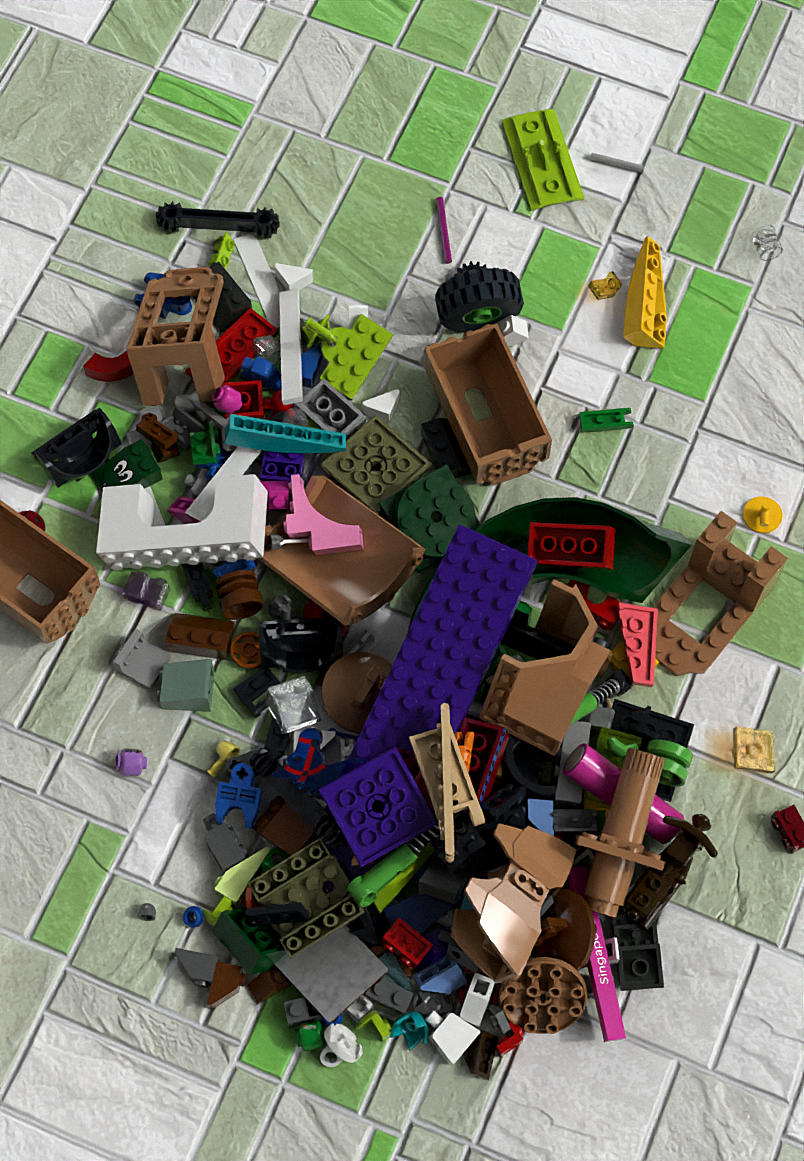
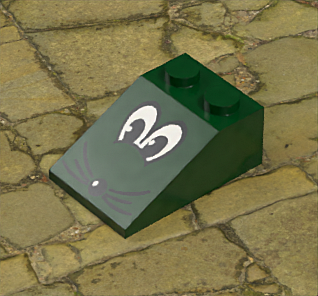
[92,439,163,492]

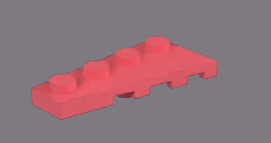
[617,603,658,687]

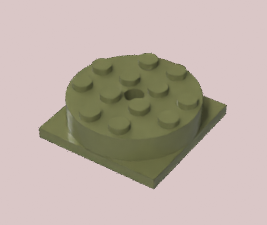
[320,415,432,515]

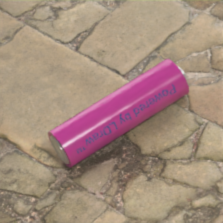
[563,743,684,844]

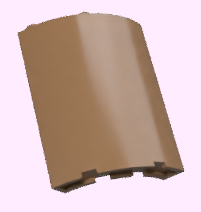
[258,475,426,626]

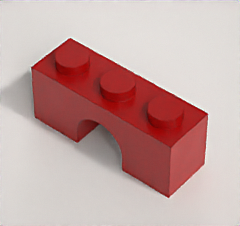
[567,579,622,631]

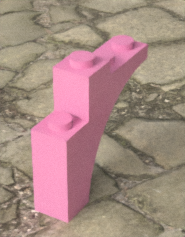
[283,474,364,555]

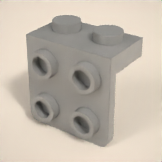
[113,629,171,688]

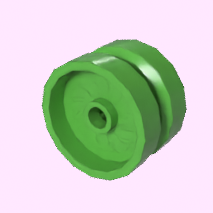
[646,740,693,787]

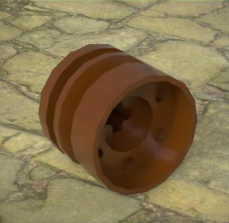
[215,570,264,620]

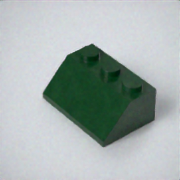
[212,907,287,975]

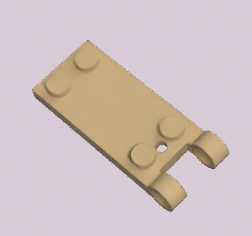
[409,724,485,829]

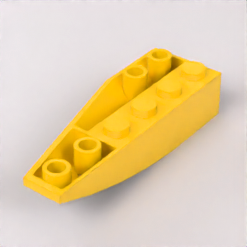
[623,236,667,349]

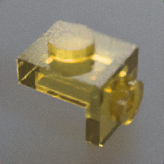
[588,271,622,300]

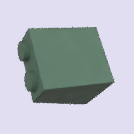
[157,659,215,712]

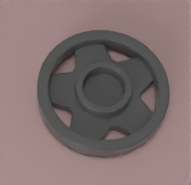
[413,989,454,1027]

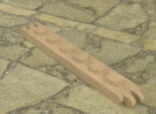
[437,703,454,863]

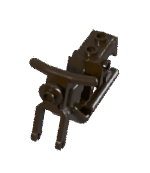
[618,814,718,931]

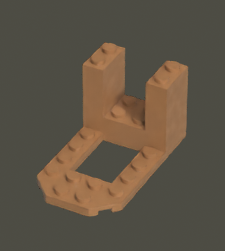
[126,267,225,406]
[653,511,788,676]

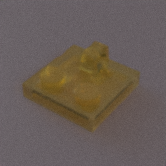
[732,726,775,774]

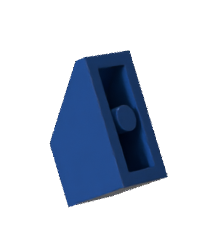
[301,346,323,388]

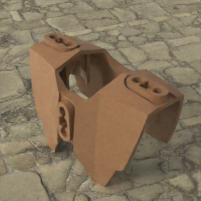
[451,824,577,983]

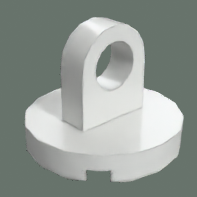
[320,1023,363,1067]

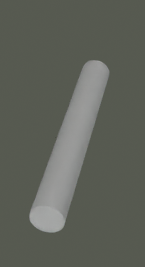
[590,153,645,173]

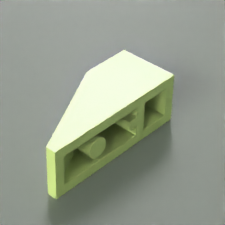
[214,846,271,907]

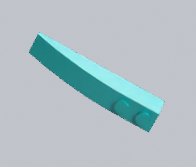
[225,414,346,453]

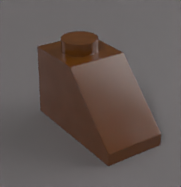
[207,962,246,1009]

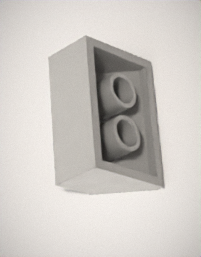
[296,379,366,440]

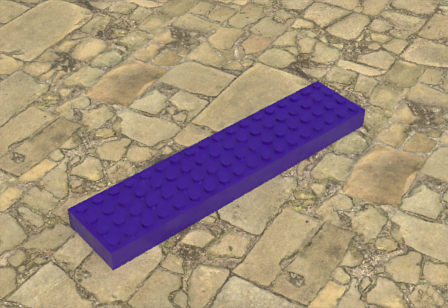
[310,524,538,892]

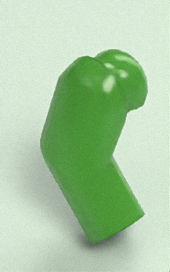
[607,737,638,757]

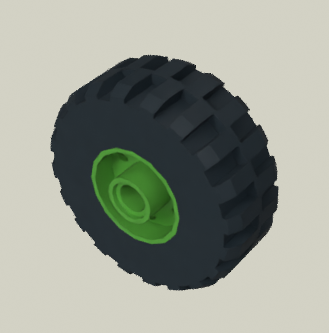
[435,268,524,332]

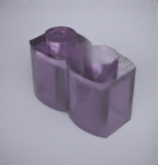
[122,571,170,611]

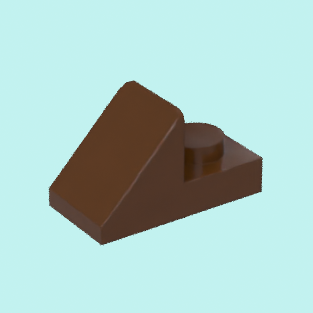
[247,967,293,1004]

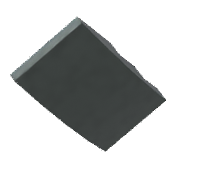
[611,912,664,991]

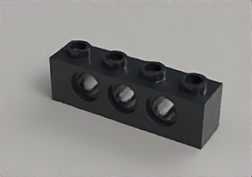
[500,620,575,660]

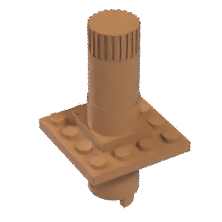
[573,748,665,917]

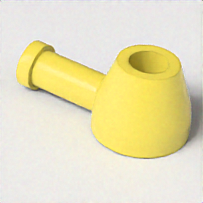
[207,741,240,778]

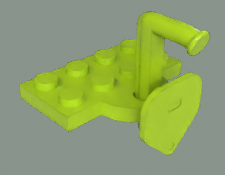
[305,314,394,400]

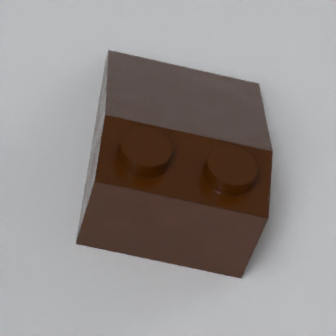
[252,795,317,856]

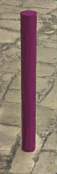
[436,197,452,264]

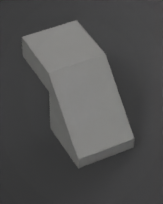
[579,706,615,735]

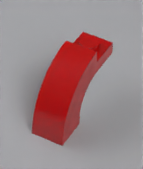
[83,350,134,382]

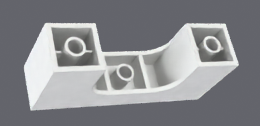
[96,474,268,570]

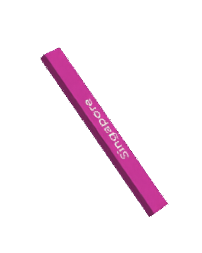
[568,866,626,1042]

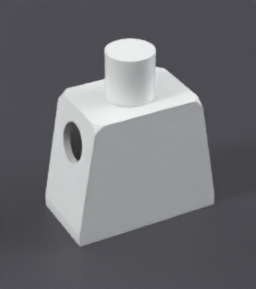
[425,1010,480,1064]

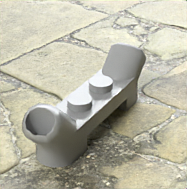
[174,389,238,451]

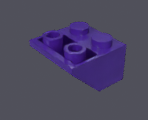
[260,451,305,482]

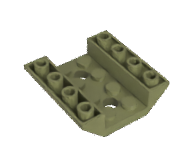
[248,838,365,959]

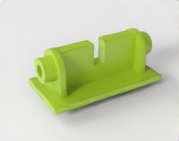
[208,232,235,270]

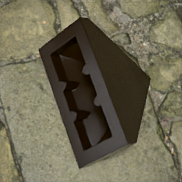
[462,1030,498,1080]

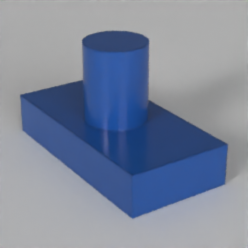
[213,559,256,579]

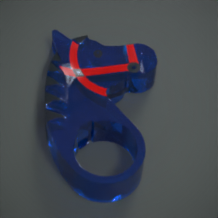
[272,728,370,801]

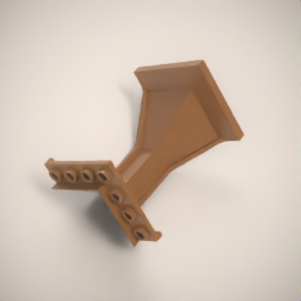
[479,579,613,756]

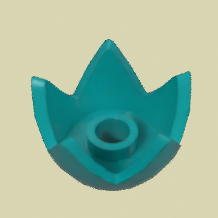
[390,1011,428,1051]

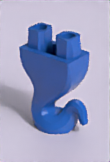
[240,356,282,391]

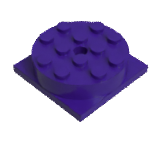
[318,746,438,867]

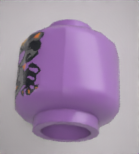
[116,748,147,776]

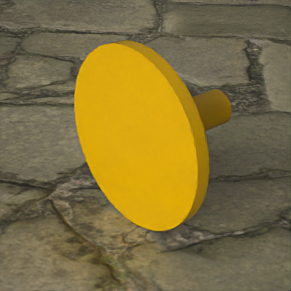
[743,496,783,533]

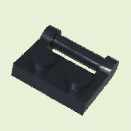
[233,668,289,719]

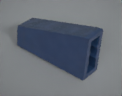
[384,890,465,935]

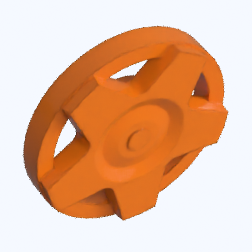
[230,632,261,669]

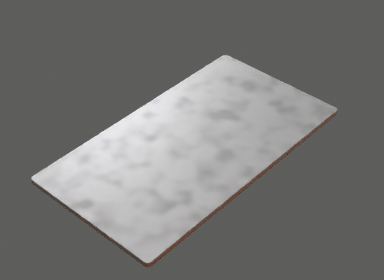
[271,924,389,1023]

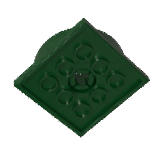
[378,464,481,573]

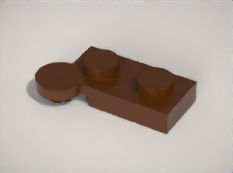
[136,413,178,450]

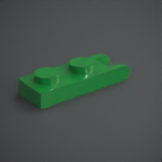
[579,408,634,433]

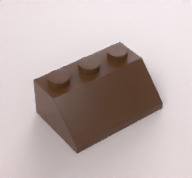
[165,613,235,660]

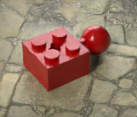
[222,380,295,420]

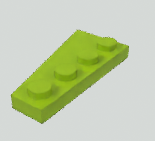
[362,838,435,913]

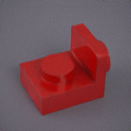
[496,1021,524,1058]

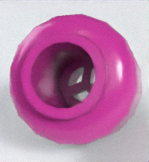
[212,385,242,414]

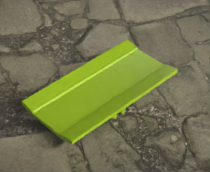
[502,109,584,211]

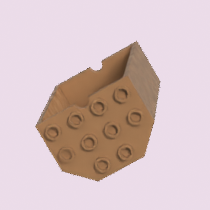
[424,323,552,486]
[0,500,100,644]

